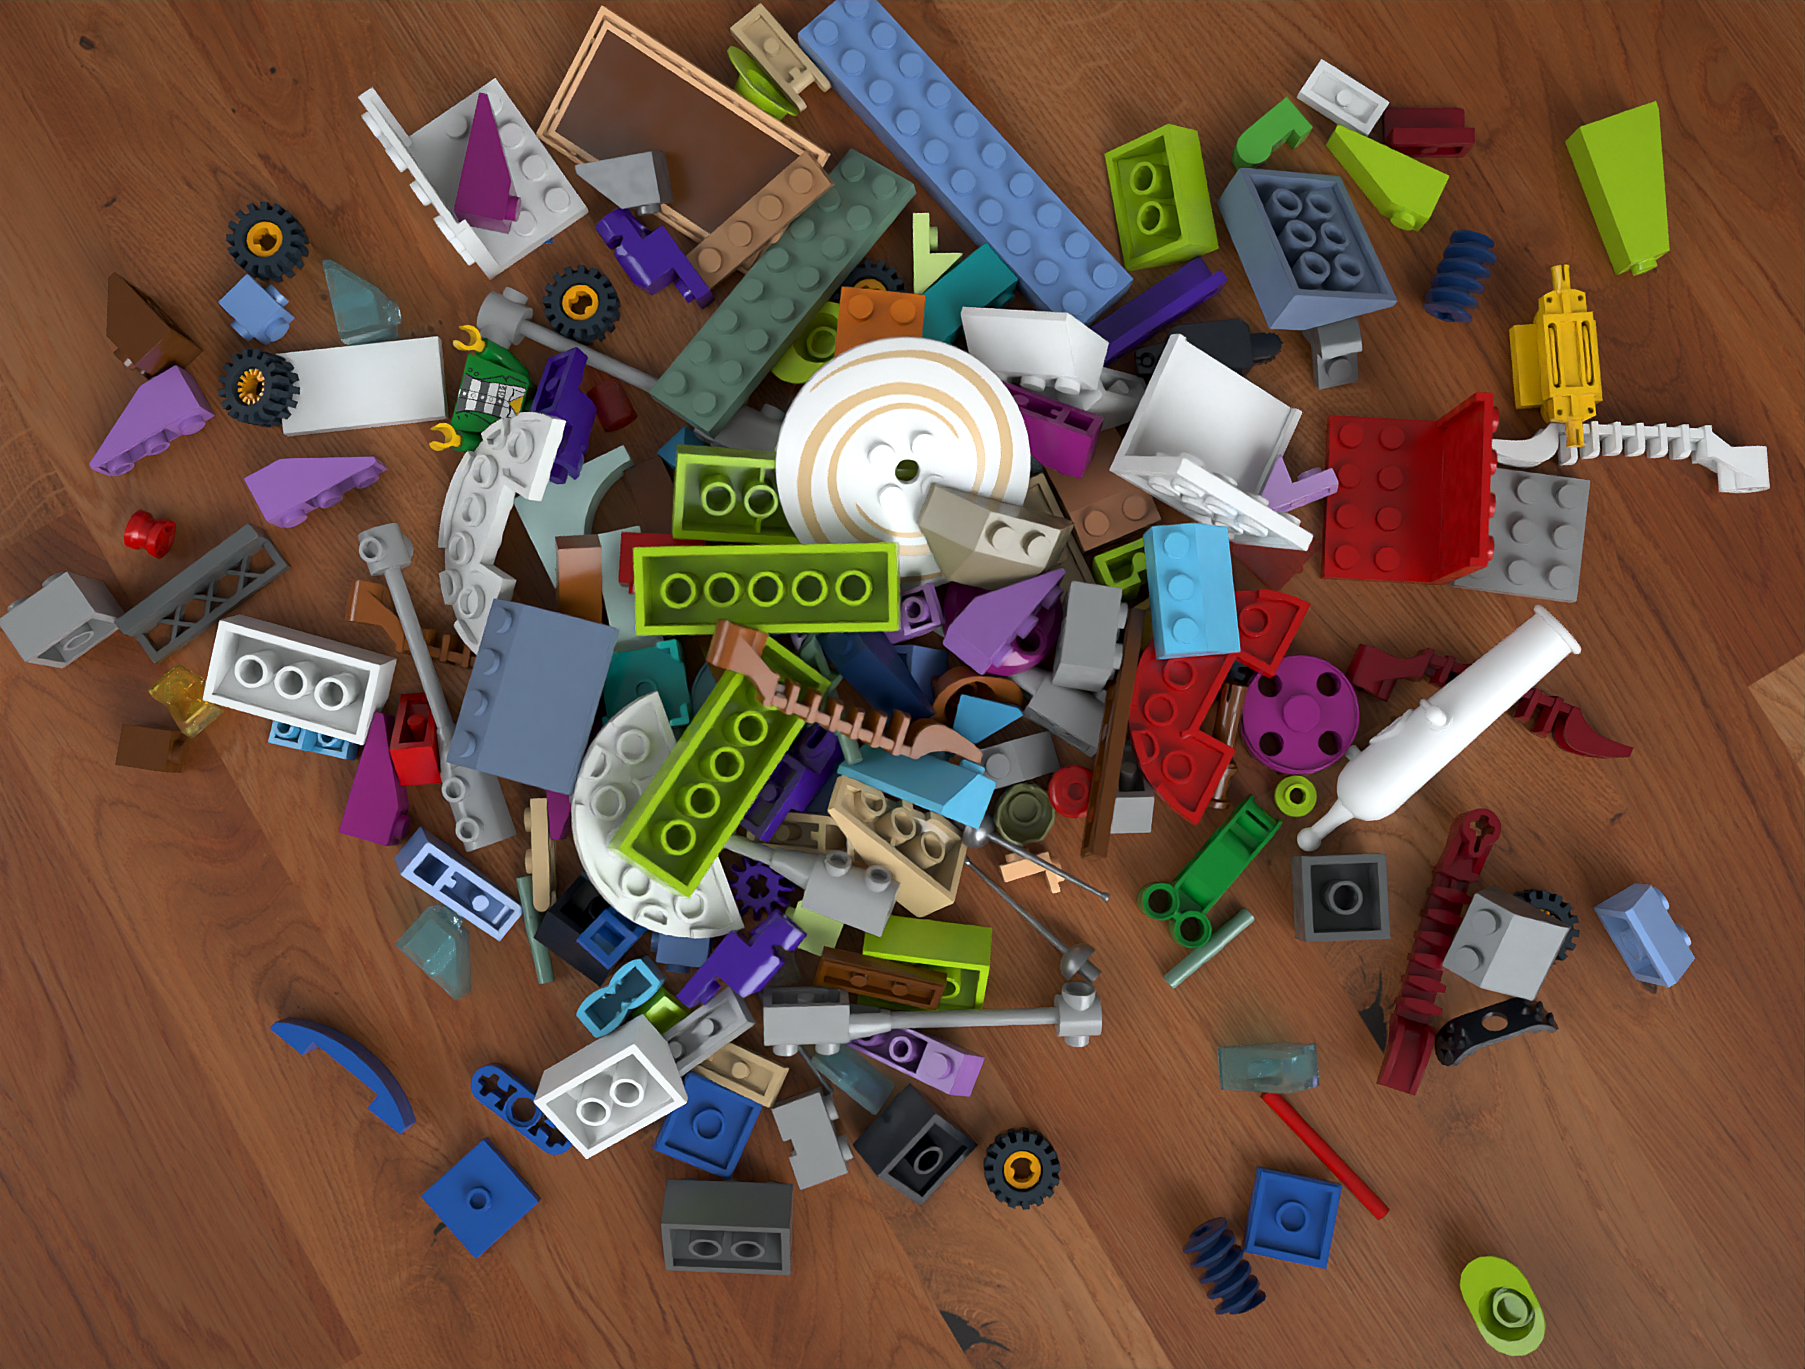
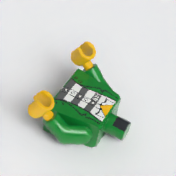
[429,325,537,453]

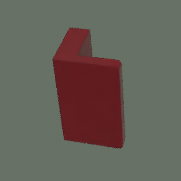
[1382,108,1475,158]

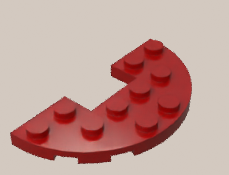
[1128,589,1311,825]

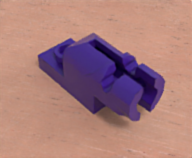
[595,208,715,310]
[530,347,597,484]
[739,722,844,843]
[676,909,807,1008]

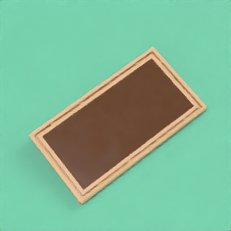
[536,5,830,275]

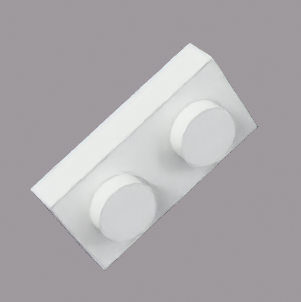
[1297,59,1390,137]

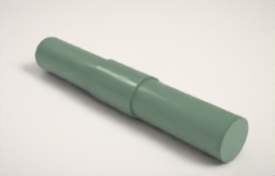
[516,875,555,984]
[1163,907,1255,989]

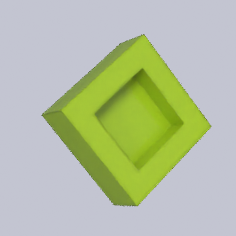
[632,987,691,1035]

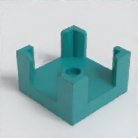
[602,639,694,730]

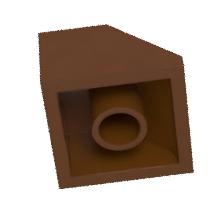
[106,272,203,380]

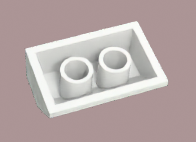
[961,307,1109,395]
[534,1014,688,1159]

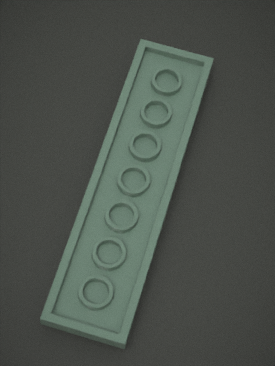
[649,148,916,440]

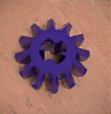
[727,855,795,921]

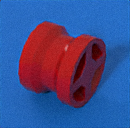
[124,509,176,559]

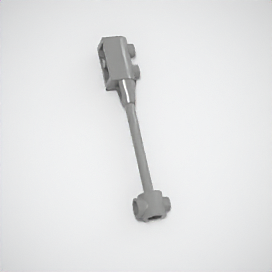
[477,287,786,451]
[357,523,517,852]
[900,592,1107,757]
[569,795,901,937]
[763,981,1102,1056]

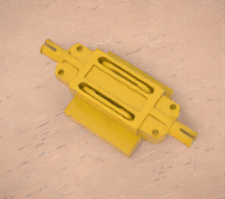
[1509,264,1603,448]

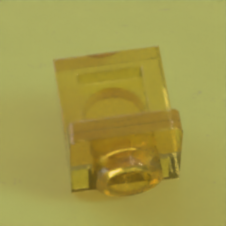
[148,664,224,739]

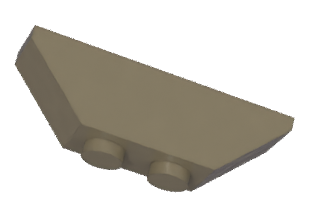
[916,483,1075,591]

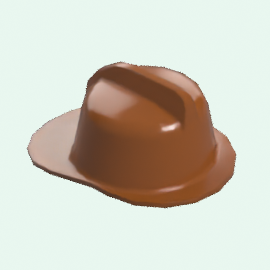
[931,665,1024,728]

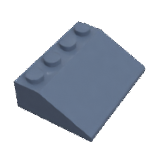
[1216,167,1398,330]
[446,598,619,796]

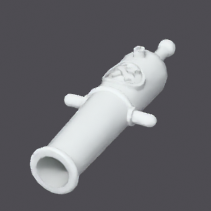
[1297,605,1581,852]

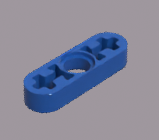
[471,1063,573,1155]

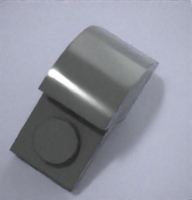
[1302,316,1363,390]

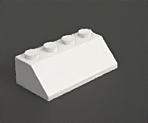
[203,614,397,745]

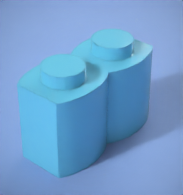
[576,955,666,1038]

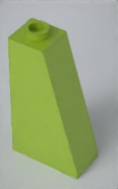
[1565,101,1670,276]

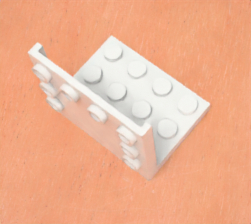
[358,78,589,280]
[1109,334,1314,551]

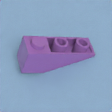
[89,365,215,477]
[244,456,388,528]
[942,568,1066,675]
[846,1028,985,1097]

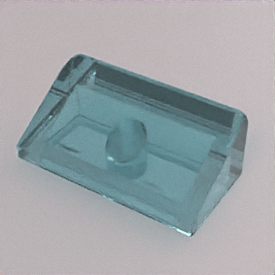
[811,1043,894,1115]

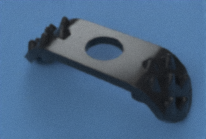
[1435,997,1559,1067]

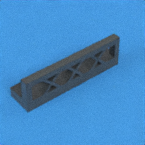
[114,523,291,664]

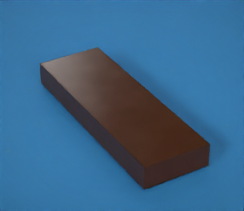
[813,946,947,1011]

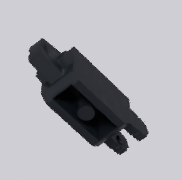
[1134,318,1283,378]

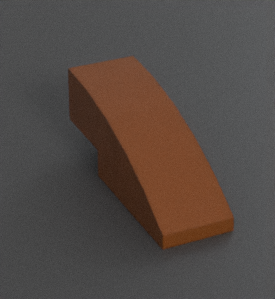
[555,534,602,624]

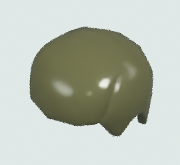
[993,782,1056,847]

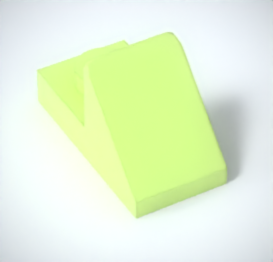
[913,213,963,295]

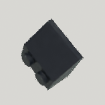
[533,875,636,987]
[852,1083,978,1206]

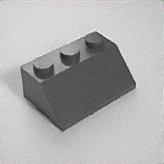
[661,1178,794,1275]

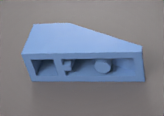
[394,826,523,941]

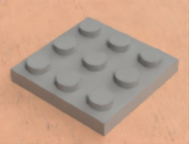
[1450,468,1590,603]

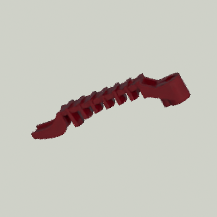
[1345,644,1633,759]
[1376,808,1501,1096]

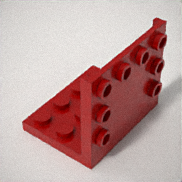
[1320,392,1499,585]

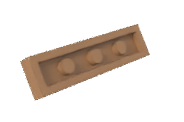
[686,151,835,289]

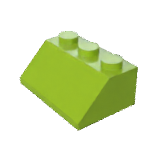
[1105,124,1219,271]
[857,915,992,1011]

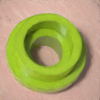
[1274,776,1317,817]

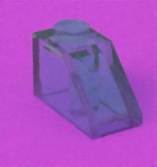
[322,259,402,346]
[395,904,472,1001]
[1217,1042,1320,1094]

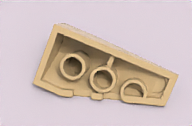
[827,775,967,918]

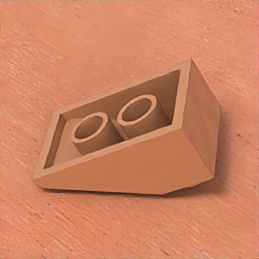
[1039,427,1161,557]

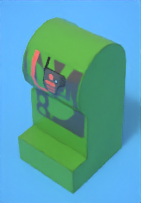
[1231,97,1313,171]

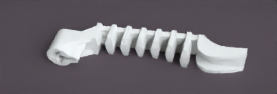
[1492,421,1770,493]

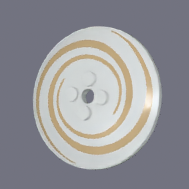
[775,336,1030,592]

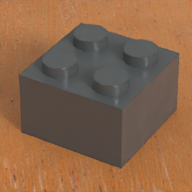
[1291,852,1390,942]

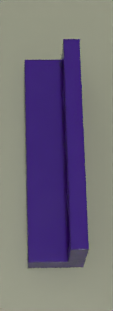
[1090,256,1228,368]

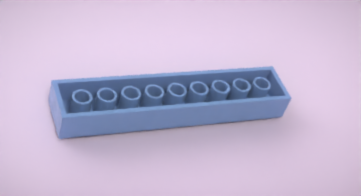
[798,0,1133,327]

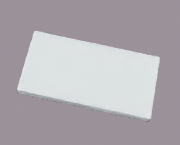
[276,336,449,437]

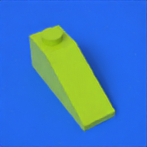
[1326,124,1449,232]

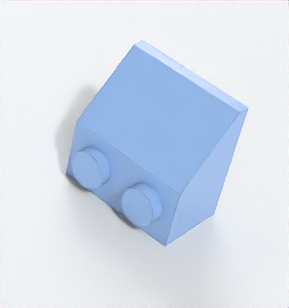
[1593,883,1695,987]

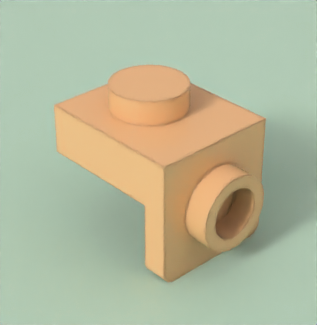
[998,848,1065,894]

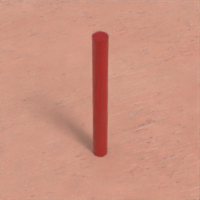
[1260,1086,1389,1220]

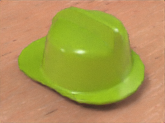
[727,46,799,121]
[771,301,840,384]
[1460,1255,1546,1356]

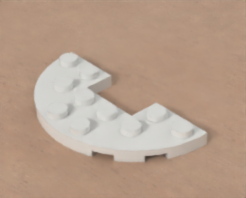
[438,412,566,655]
[572,691,745,939]

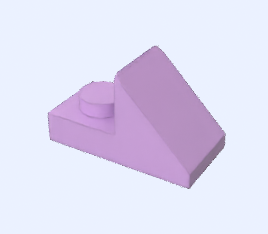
[1261,454,1338,513]

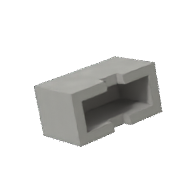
[772,1086,854,1190]

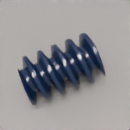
[1423,230,1497,324]
[1182,1217,1267,1315]

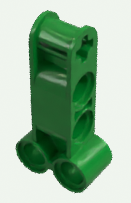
[1137,794,1283,949]

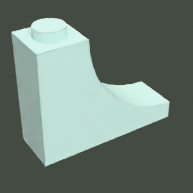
[514,445,635,588]

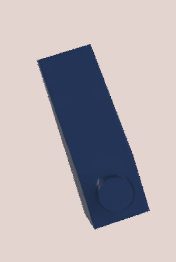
[816,631,936,724]

